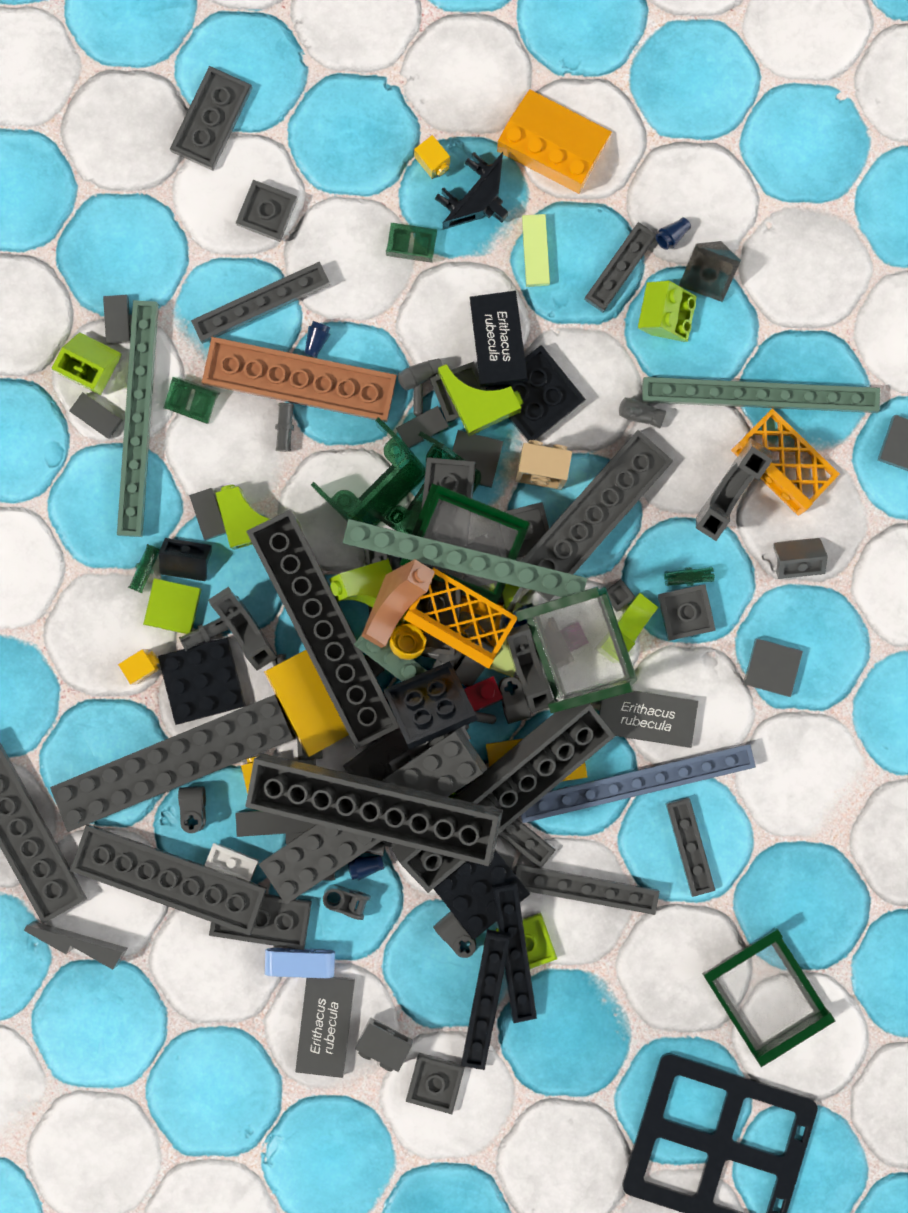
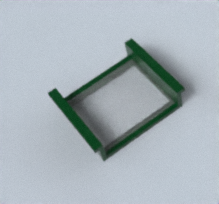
[399,483,530,604]
[515,586,637,713]
[702,927,835,1067]

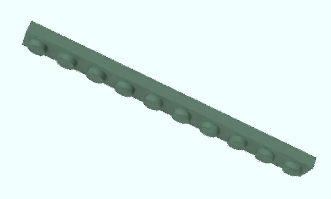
[117,300,159,537]
[642,377,880,413]
[343,519,587,597]

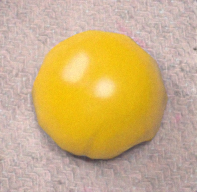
[389,623,426,660]

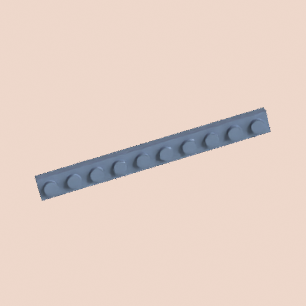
[521,744,756,823]

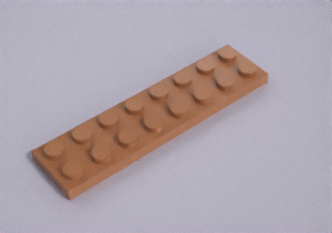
[202,337,397,422]

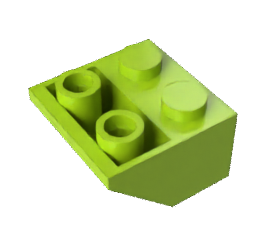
[638,281,697,342]
[51,332,122,396]

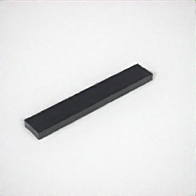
[492,880,537,1023]
[461,929,511,1070]

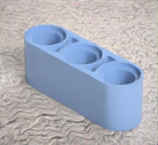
[264,948,335,978]

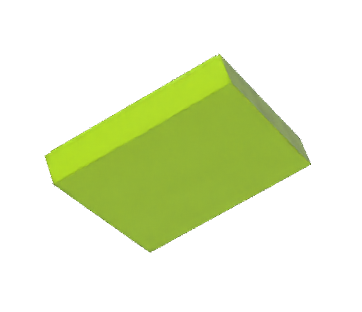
[143,578,202,634]
[496,912,557,969]

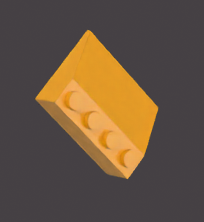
[497,89,612,194]

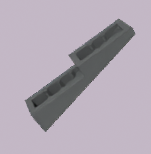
[24,921,128,970]

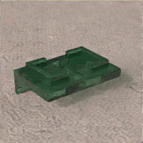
[386,223,437,263]
[163,376,220,424]

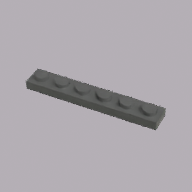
[191,261,330,344]
[515,864,660,915]

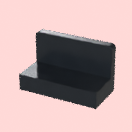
[159,538,212,581]

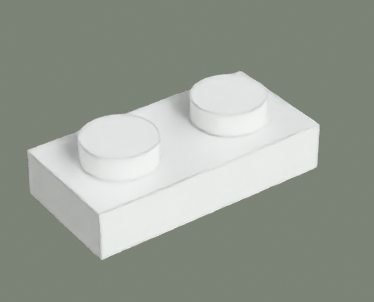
[204,843,259,882]

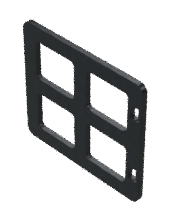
[622,1053,818,1213]

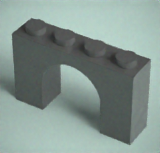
[696,438,773,541]

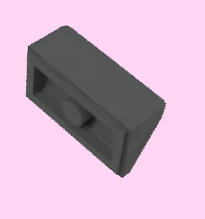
[455,638,494,687]

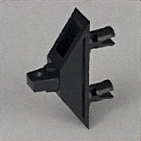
[435,152,508,230]

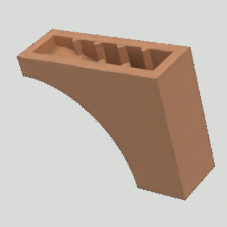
[362,559,435,648]

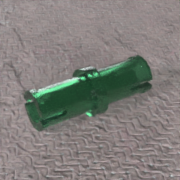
[128,544,160,593]
[664,567,715,586]

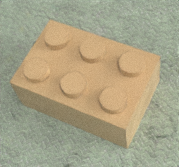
[515,440,572,490]

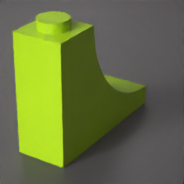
[438,364,523,436]
[216,484,302,550]
[329,559,410,628]
[595,593,659,663]

